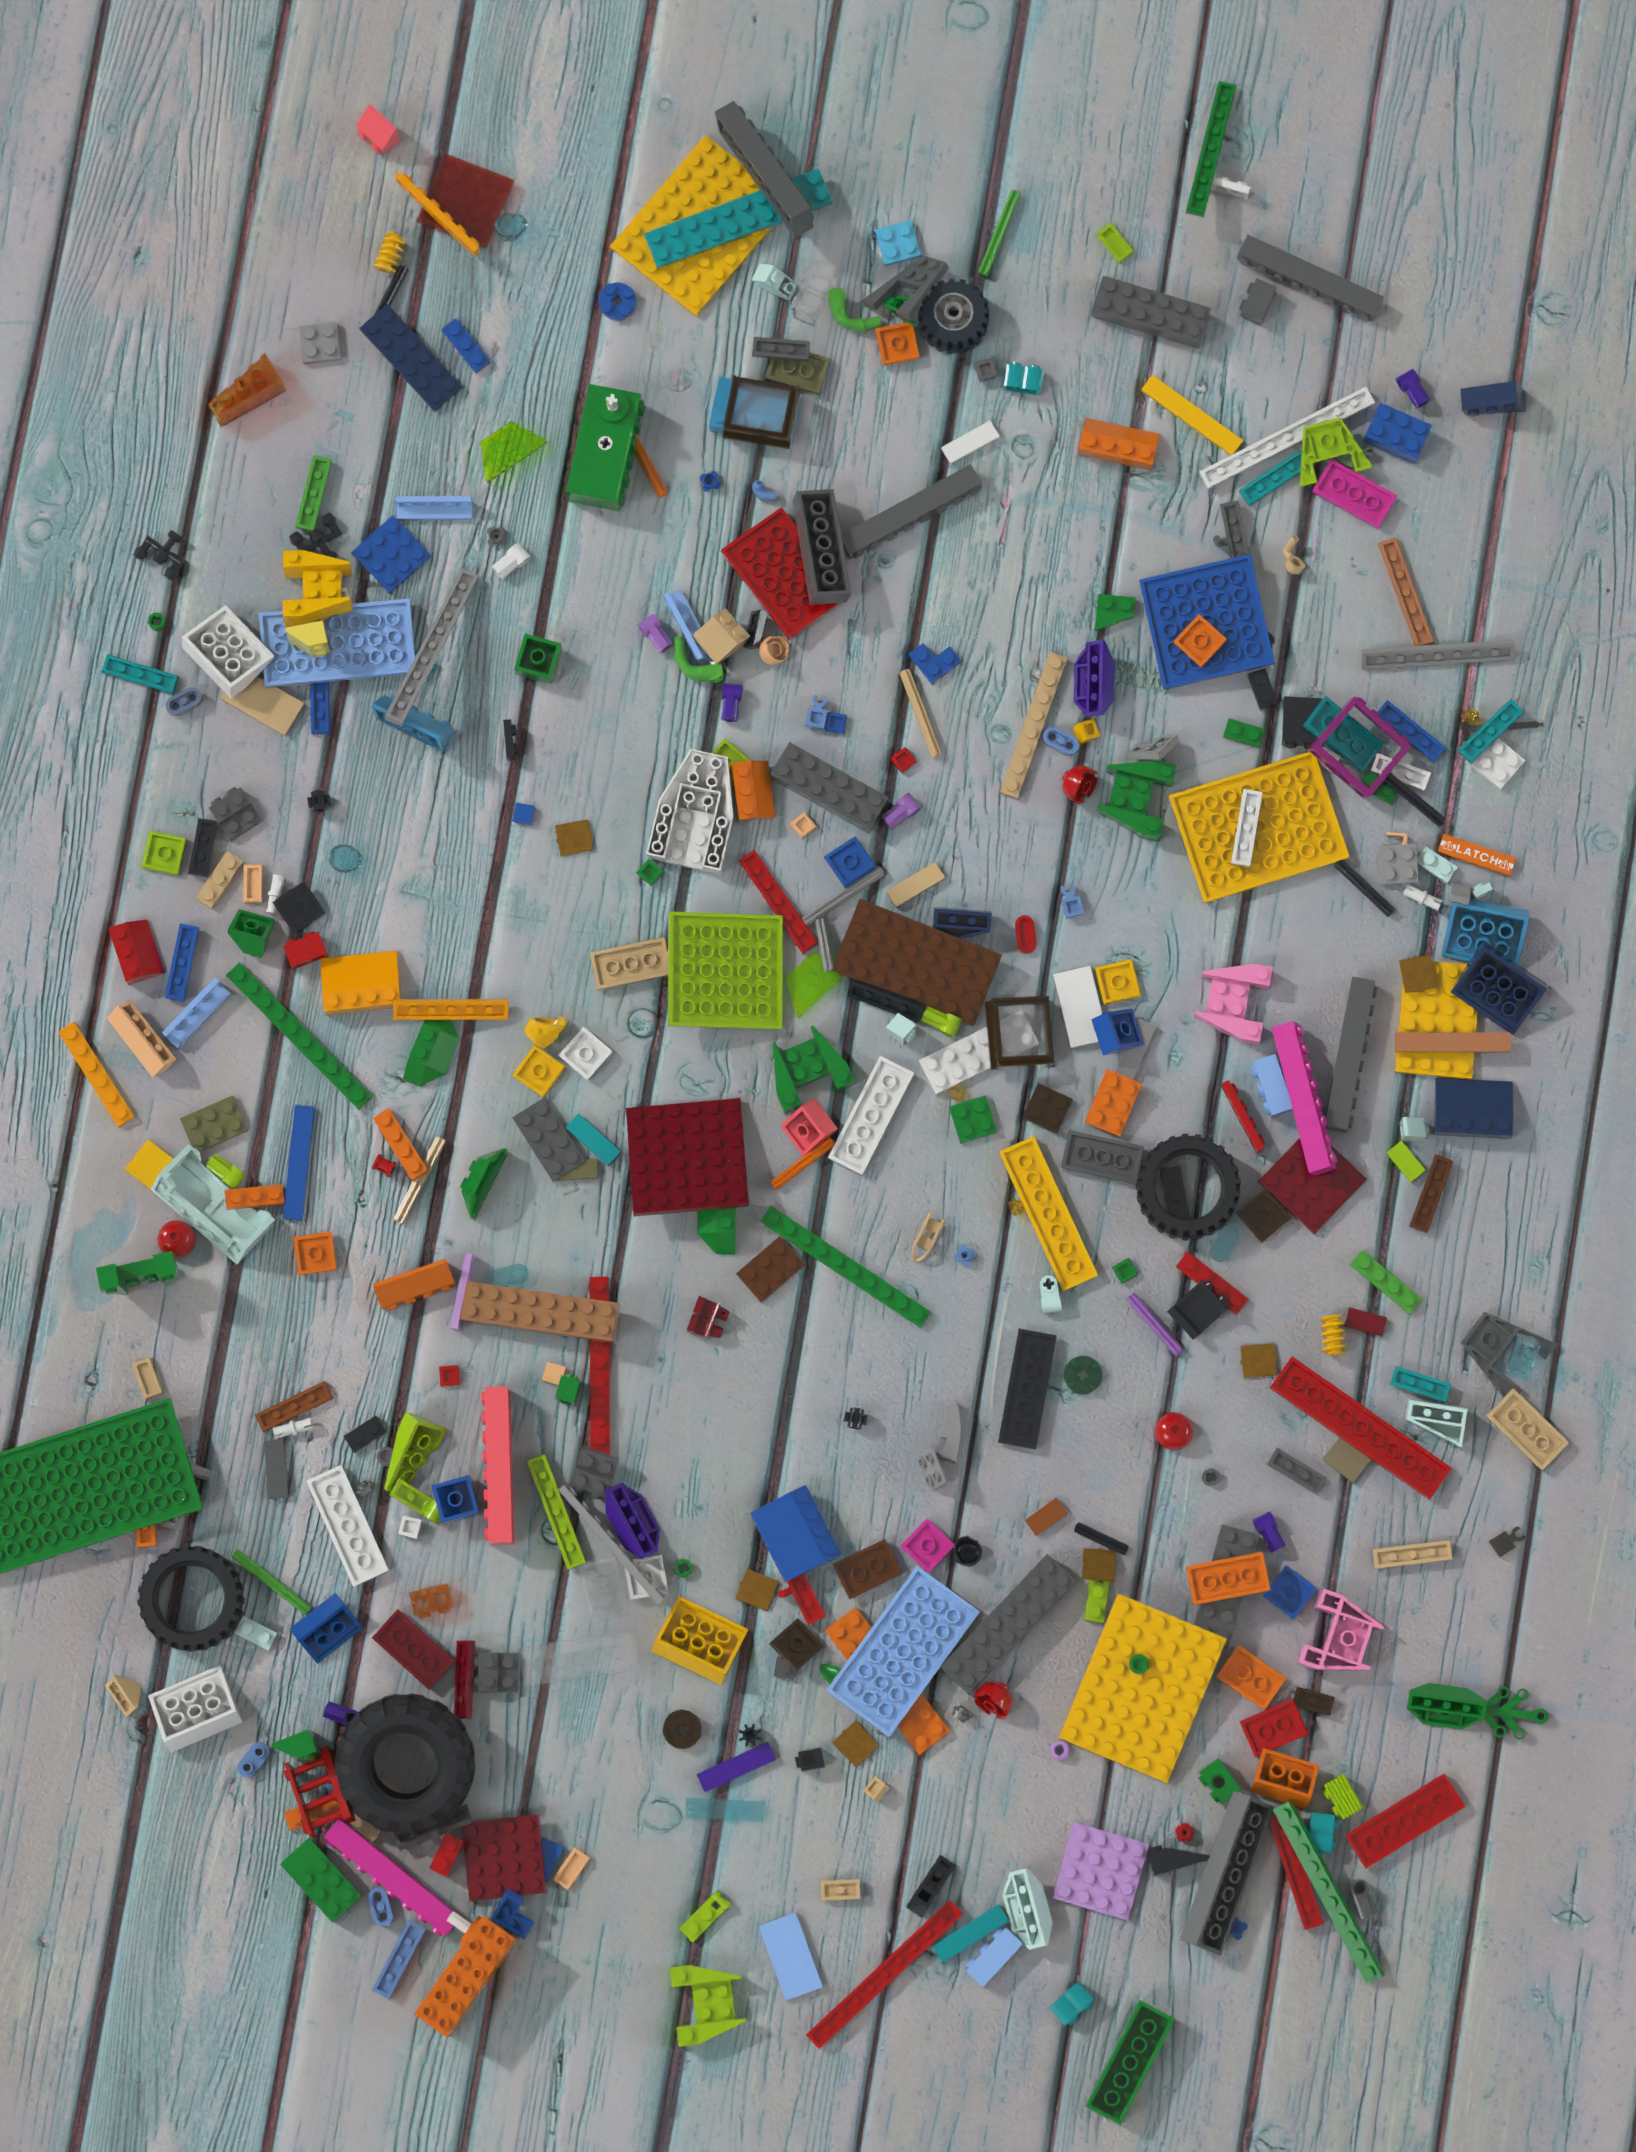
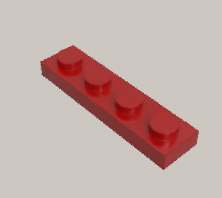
[1221,1080,1265,1154]
[1176,1252,1249,1315]

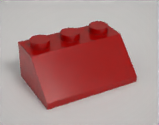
[108,919,165,985]

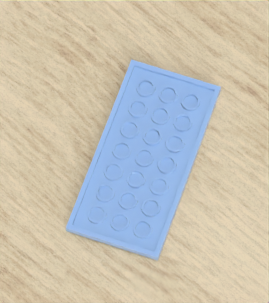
[259,598,415,688]
[826,1566,980,1738]

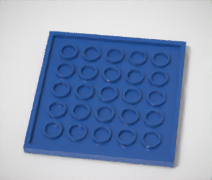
[1139,554,1275,690]

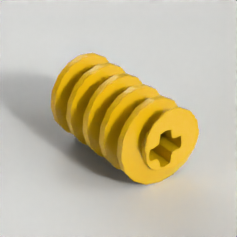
[372,231,407,273]
[1320,1315,1347,1356]

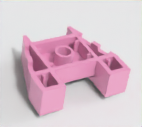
[1194,964,1273,1045]
[1296,1588,1384,1670]

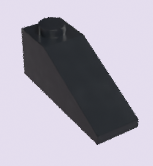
[1147,1845,1210,1876]
[906,1855,956,1918]

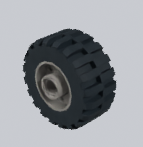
[918,278,989,354]

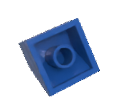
[1091,1009,1144,1056]
[431,1475,481,1523]

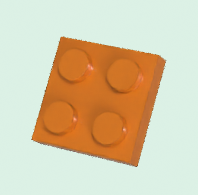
[875,322,920,366]
[1173,614,1227,668]
[293,1232,337,1276]

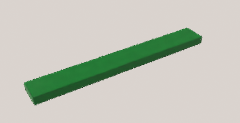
[1186,81,1237,217]

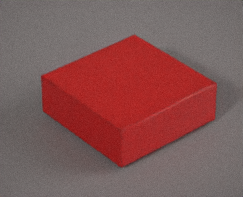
[890,747,917,774]
[439,1365,460,1386]

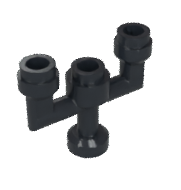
[289,513,342,558]
[133,530,186,581]

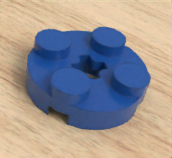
[599,282,636,321]

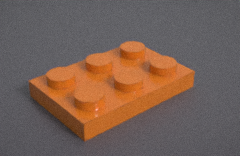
[1085,1069,1142,1137]
[1216,1645,1286,1710]

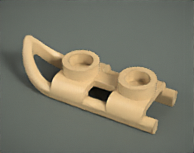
[911,1212,946,1262]

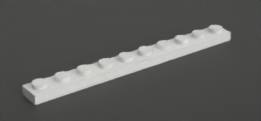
[1199,387,1375,489]

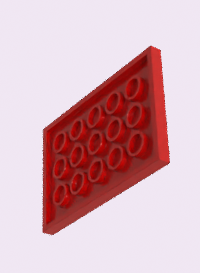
[721,507,840,640]

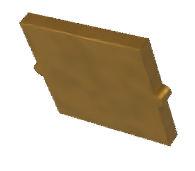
[555,819,593,856]
[1399,955,1437,993]
[1240,1343,1278,1378]
[1082,1548,1115,1582]
[735,1569,779,1611]
[833,1720,879,1768]

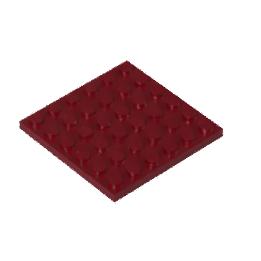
[626,1098,749,1217]

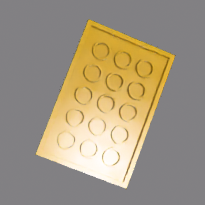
[1395,958,1478,1080]

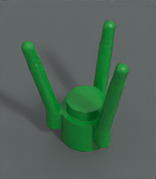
[884,295,925,328]

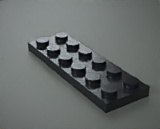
[998,1329,1057,1450]

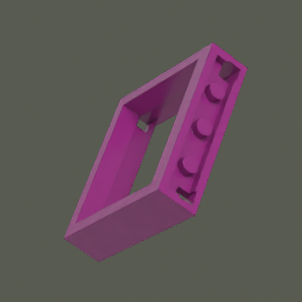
[1307,696,1412,800]

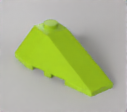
[384,1412,447,1492]

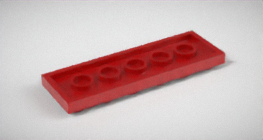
[1344,1773,1466,1869]

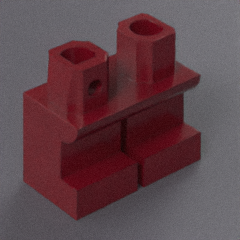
[687,1296,730,1339]

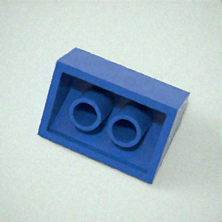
[290,1592,363,1664]

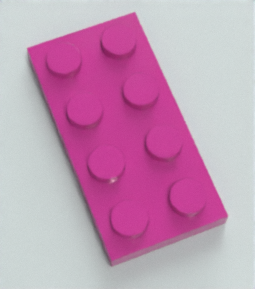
[1312,459,1397,529]

